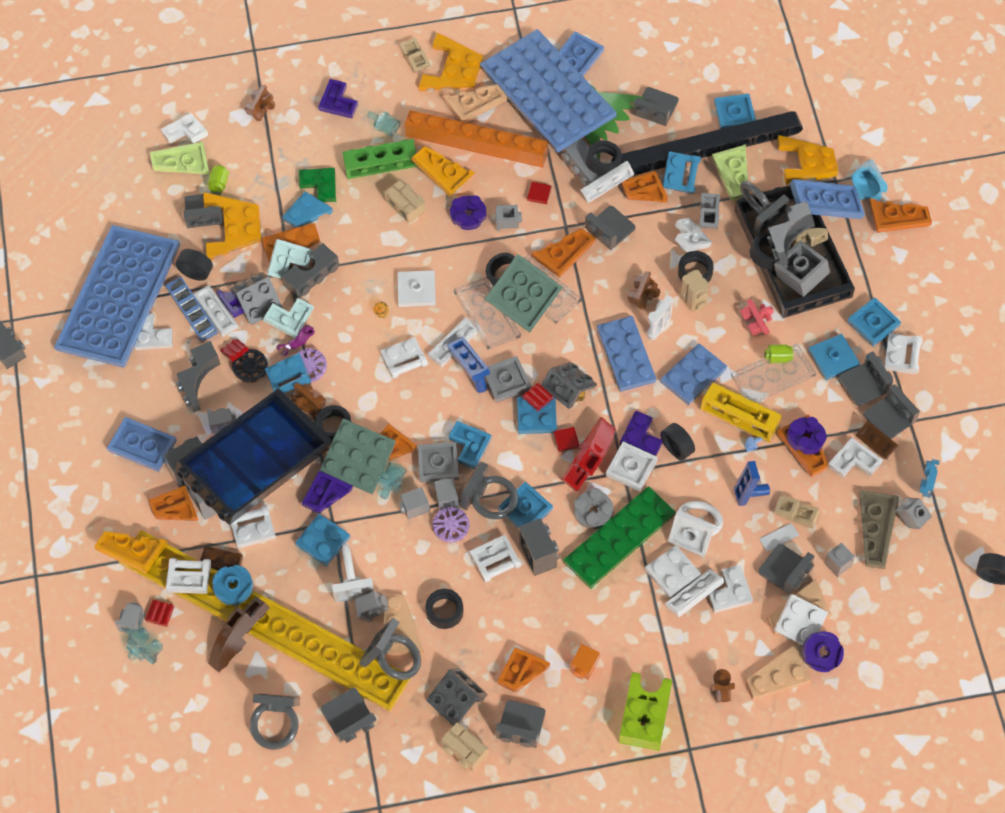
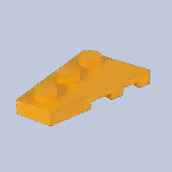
[411,146,475,197]
[94,531,167,573]

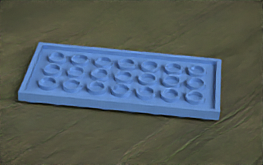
[480,29,617,153]
[54,225,180,368]

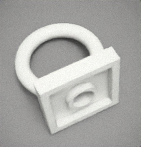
[668,501,723,557]
[332,544,374,603]

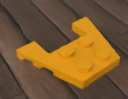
[419,33,483,91]
[777,135,838,185]
[203,193,261,260]

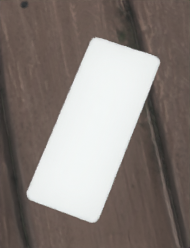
[759,523,799,551]

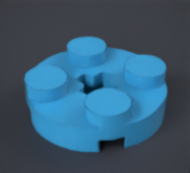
[919,458,940,498]
[213,565,254,606]

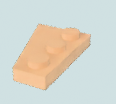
[443,84,507,123]
[767,579,832,636]
[384,595,424,654]
[746,643,811,700]

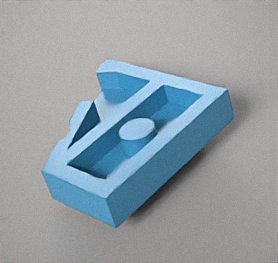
[282,191,333,228]

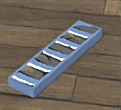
[165,277,218,342]

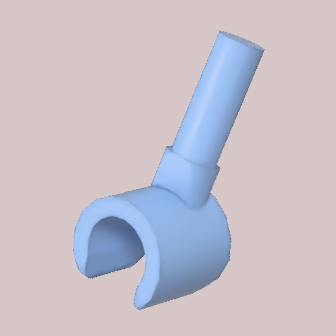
[745,437,763,452]

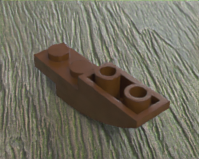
[208,597,270,672]

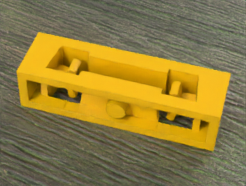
[701,383,782,442]

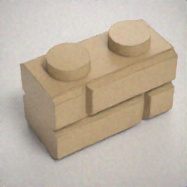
[384,180,425,223]
[680,270,709,312]
[441,722,489,772]

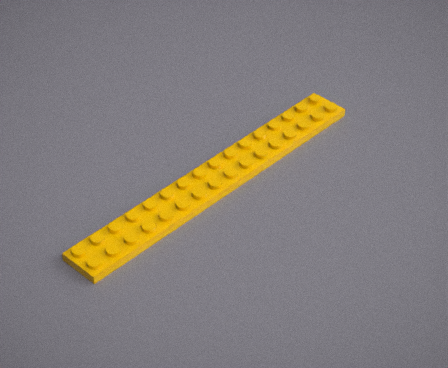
[119,530,411,712]

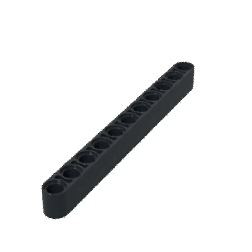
[611,111,803,176]

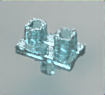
[126,627,163,665]

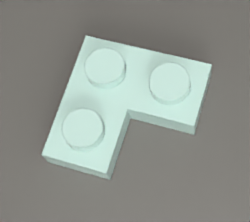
[267,239,312,280]
[263,298,314,338]

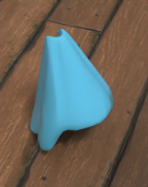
[852,159,888,201]

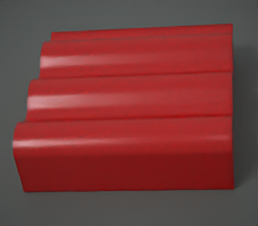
[527,182,552,205]
[220,339,249,362]
[523,383,553,412]
[553,427,580,452]
[145,600,175,627]

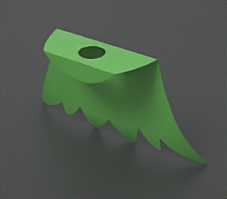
[584,84,645,159]

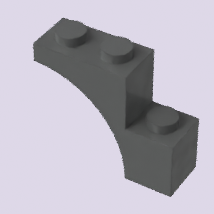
[767,201,815,266]
[175,341,221,413]

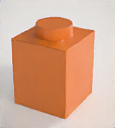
[570,644,600,680]

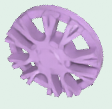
[296,348,327,382]
[433,506,470,543]

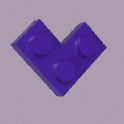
[318,79,358,119]
[620,410,663,457]

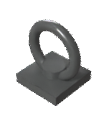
[740,181,789,235]
[460,461,518,520]
[359,618,421,680]
[250,693,301,750]

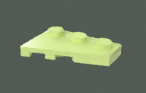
[150,142,210,175]
[712,145,748,201]

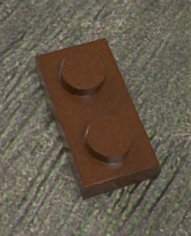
[856,421,899,460]
[200,546,243,571]

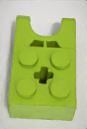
[619,672,672,751]

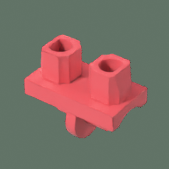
[740,299,774,336]

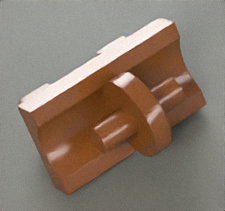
[244,85,276,121]
[627,271,661,310]
[291,383,326,418]
[711,669,735,703]

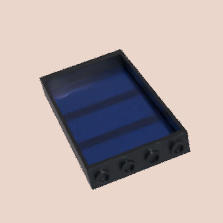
[175,388,332,525]

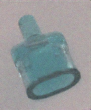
[367,111,401,137]
[379,462,407,499]

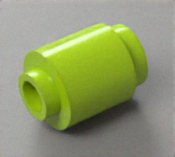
[208,165,229,193]
[764,344,793,364]

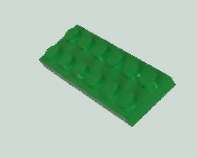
[563,486,676,590]

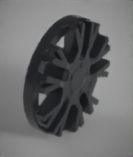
[232,349,268,383]

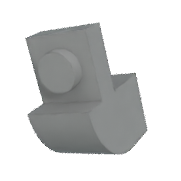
[699,193,720,230]

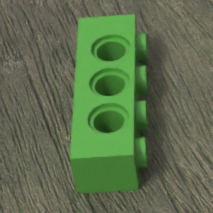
[342,139,418,179]

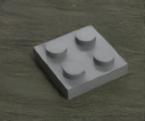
[485,356,531,403]
[418,442,459,483]

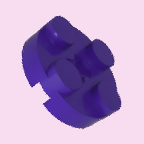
[450,195,487,230]
[787,416,827,454]
[802,631,844,673]

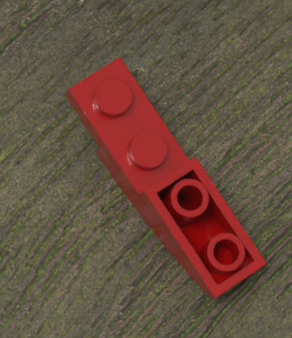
[561,417,616,491]

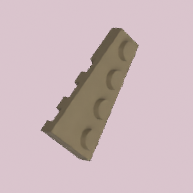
[859,490,899,569]

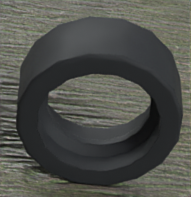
[586,140,622,176]
[749,233,779,270]
[176,249,213,281]
[678,251,714,283]
[485,252,515,286]
[315,405,352,443]
[660,422,695,461]
[976,553,1005,585]
[425,588,464,629]

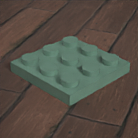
[484,254,563,333]
[320,419,396,495]

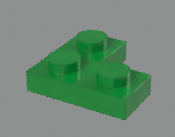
[299,168,336,203]

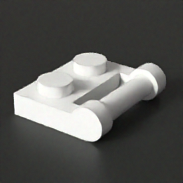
[647,295,673,340]
[884,333,923,374]
[380,337,428,379]
[231,505,276,549]
[470,535,521,583]
[166,558,211,594]

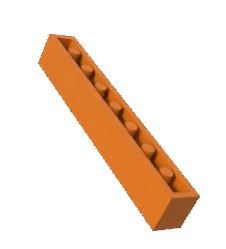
[404,110,548,168]

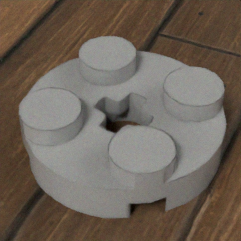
[574,489,613,529]

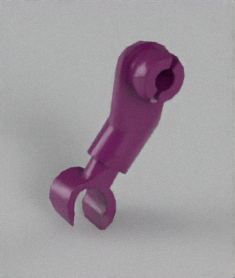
[276,325,315,356]

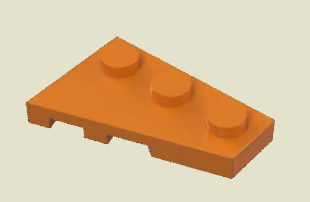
[869,198,932,233]
[262,223,320,263]
[531,228,596,278]
[777,414,828,477]

